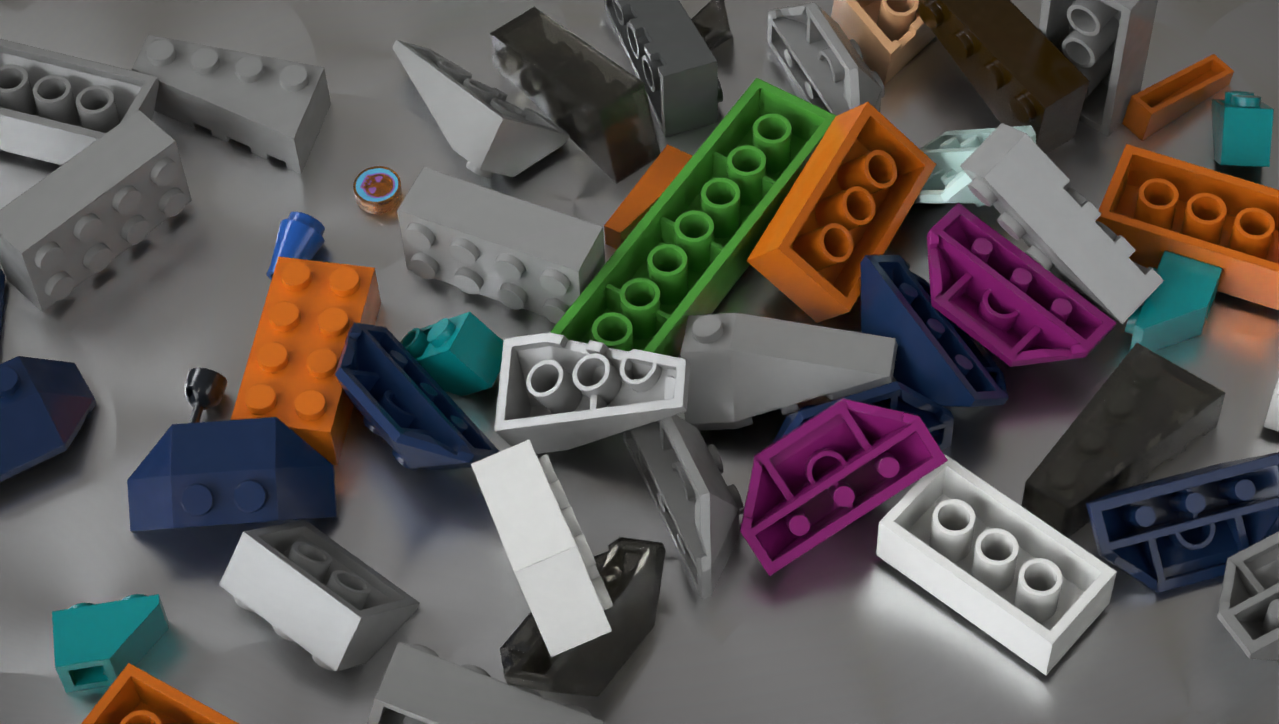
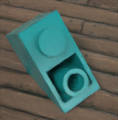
[1211,91,1274,167]
[1125,251,1222,357]
[400,312,504,396]
[52,594,169,693]

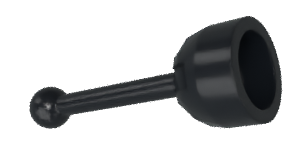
[184,368,227,423]

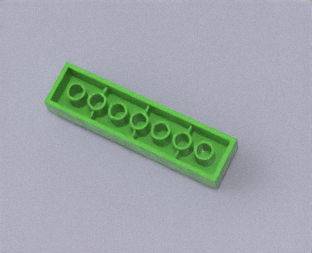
[550,78,837,357]

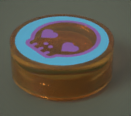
[353,166,402,214]

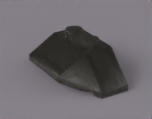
[499,537,666,697]

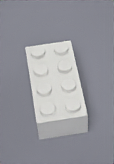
[471,440,614,657]
[876,454,1117,675]

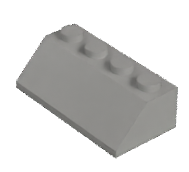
[0,39,159,165]

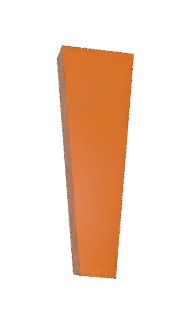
[1122,54,1234,141]
[604,144,692,249]

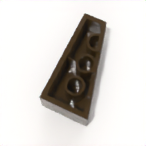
[918,0,1090,155]

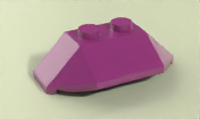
[927,203,1116,367]
[740,398,948,576]

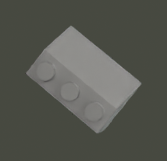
[219,520,420,672]

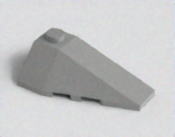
[681,313,898,431]
[494,332,690,454]

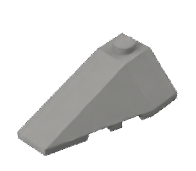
[393,40,569,178]

